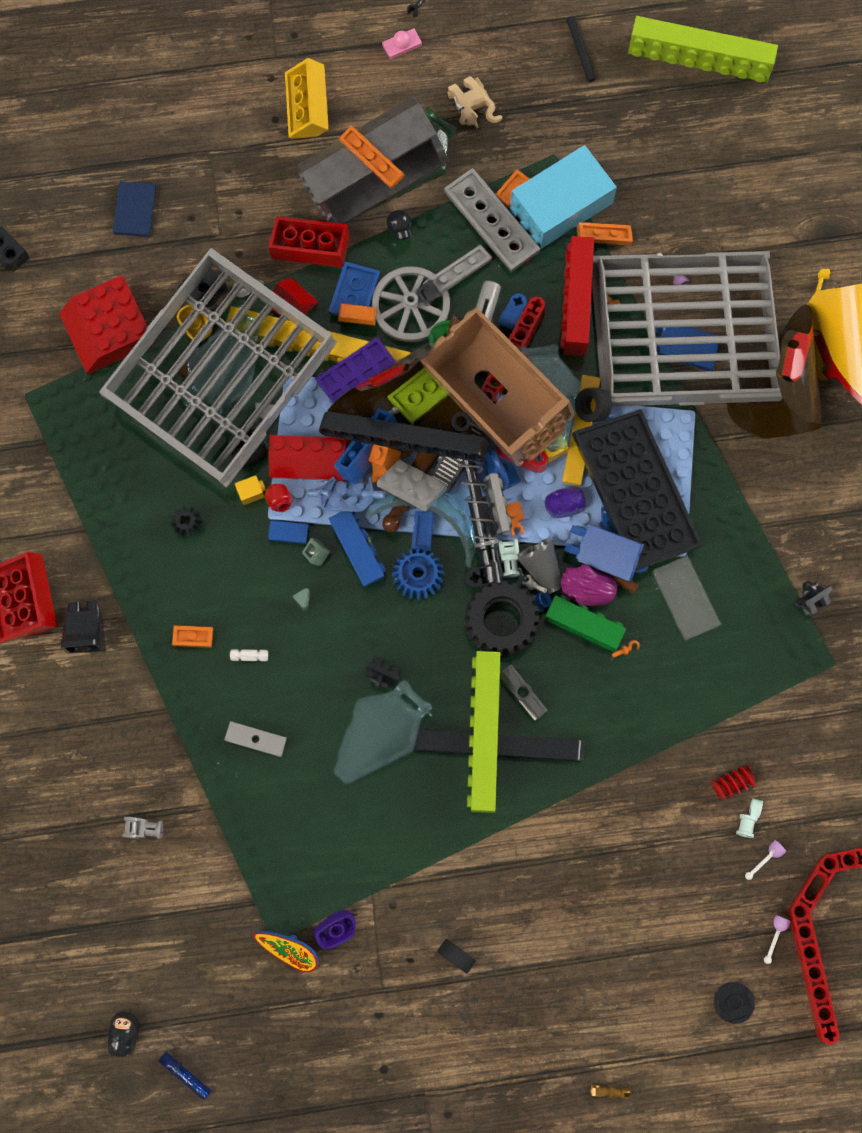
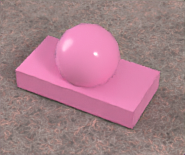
[382,29,422,60]

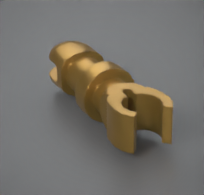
[590,1084,631,1099]

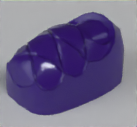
[544,488,586,518]
[313,910,356,950]

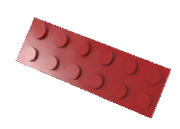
[560,236,594,356]

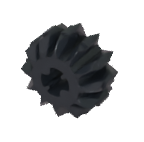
[170,506,203,539]

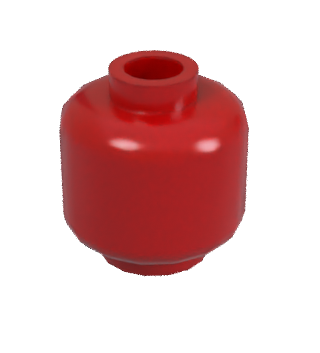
[264,484,293,512]

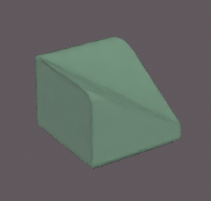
[302,537,331,566]

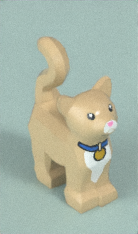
[447,76,502,128]

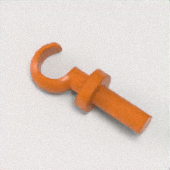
[612,640,640,658]

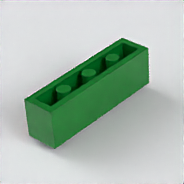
[545,595,626,652]

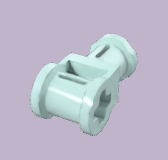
[498,539,520,578]

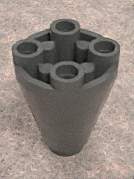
[517,537,562,594]

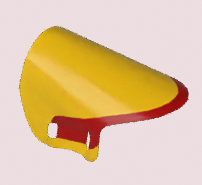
[807,284,862,405]

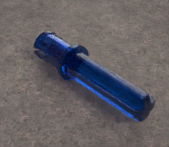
[157,1051,211,1100]

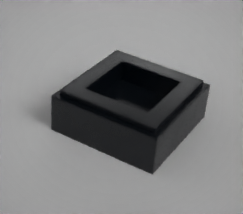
[416,280,442,306]

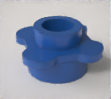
[533,591,551,612]

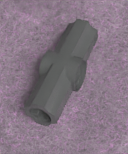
[500,665,548,722]

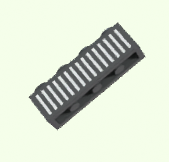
[428,418,486,496]

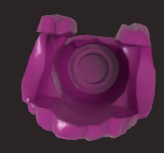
[561,564,617,606]

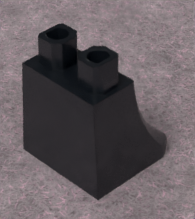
[61,600,106,654]

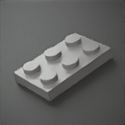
[377,460,447,512]
[483,473,511,535]

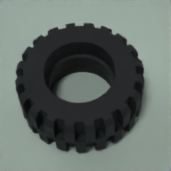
[465,581,540,658]

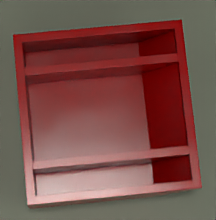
[59,275,155,375]

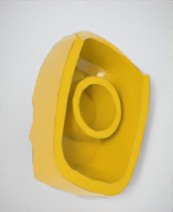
[177,304,212,343]

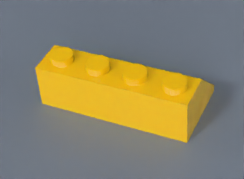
[285,58,329,138]

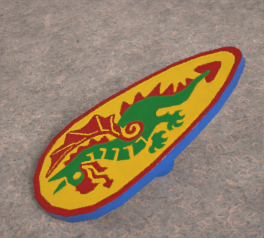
[253,931,319,972]

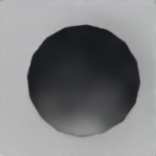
[713,982,755,1024]

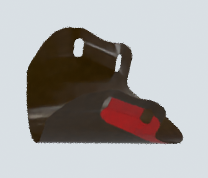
[727,305,822,439]
[328,343,464,459]

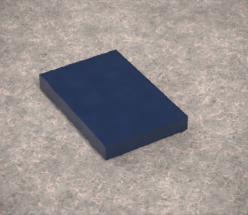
[113,181,156,237]

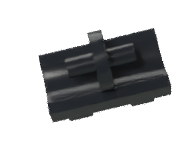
[794,581,833,615]
[364,657,401,691]

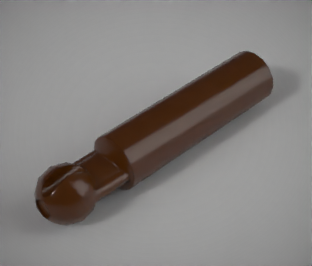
[382,452,438,532]

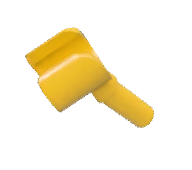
[816,269,830,292]

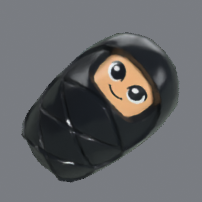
[108,1011,139,1057]

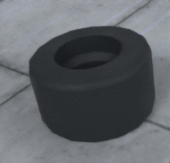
[575,388,612,422]

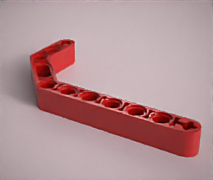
[481,297,547,473]
[788,848,862,1045]

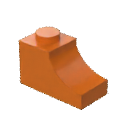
[368,445,401,484]

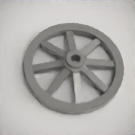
[372,267,450,342]

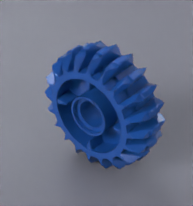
[392,548,444,600]

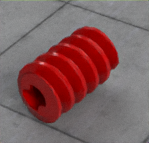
[710,764,755,802]

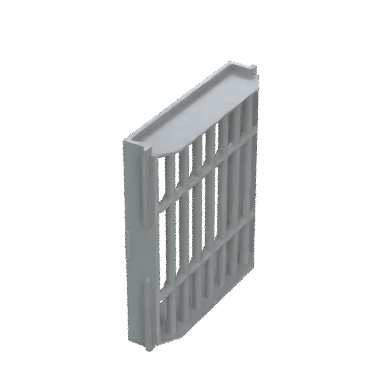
[99,248,337,488]
[592,251,782,406]

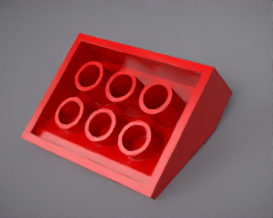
[0,552,57,644]

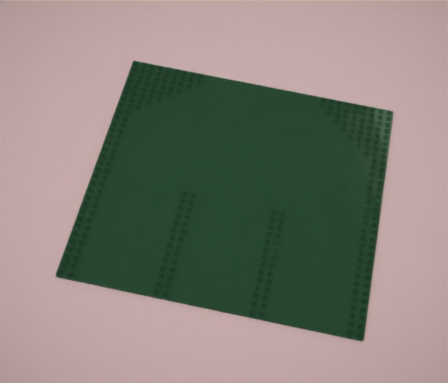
[25,155,835,936]

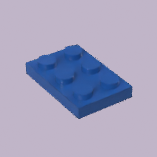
[328,261,380,316]

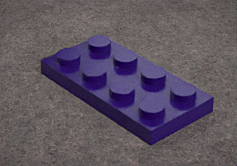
[315,337,396,404]

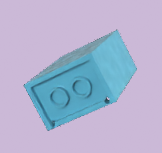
[510,145,617,249]

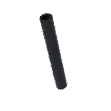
[566,16,596,83]

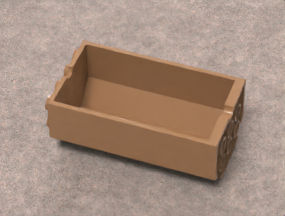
[420,307,575,466]

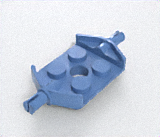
[307,477,387,512]

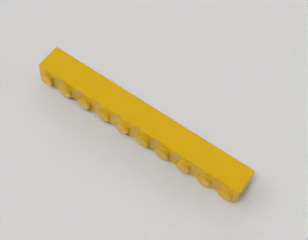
[226,306,411,364]

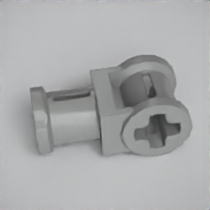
[122,817,163,839]

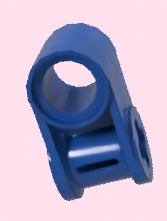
[498,293,527,331]

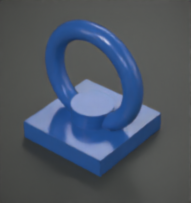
[475,444,521,498]

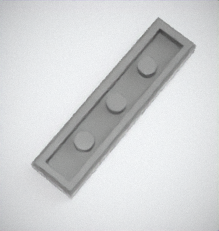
[423,244,492,294]

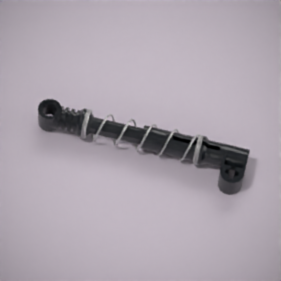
[450,412,504,587]

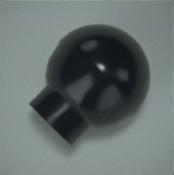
[386,210,412,241]

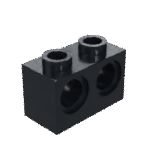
[0,226,30,272]

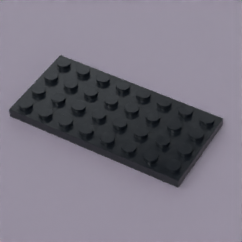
[572,409,703,571]

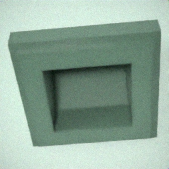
[292,588,310,611]

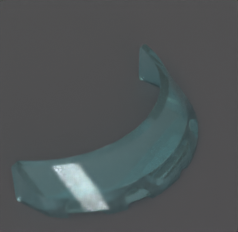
[364,491,476,568]

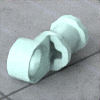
[736,798,763,838]

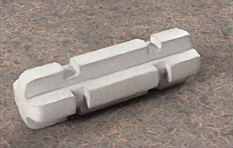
[230,649,268,661]

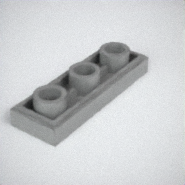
[224,721,287,757]

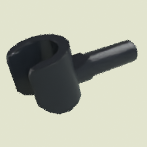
[407,0,424,17]

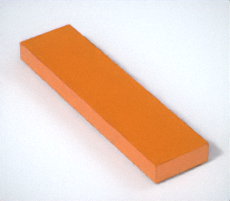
[338,125,405,190]

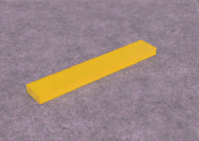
[562,375,601,487]

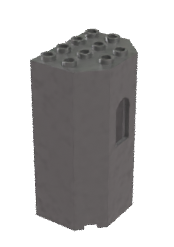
[298,95,449,224]

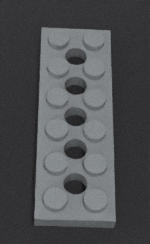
[444,168,540,272]

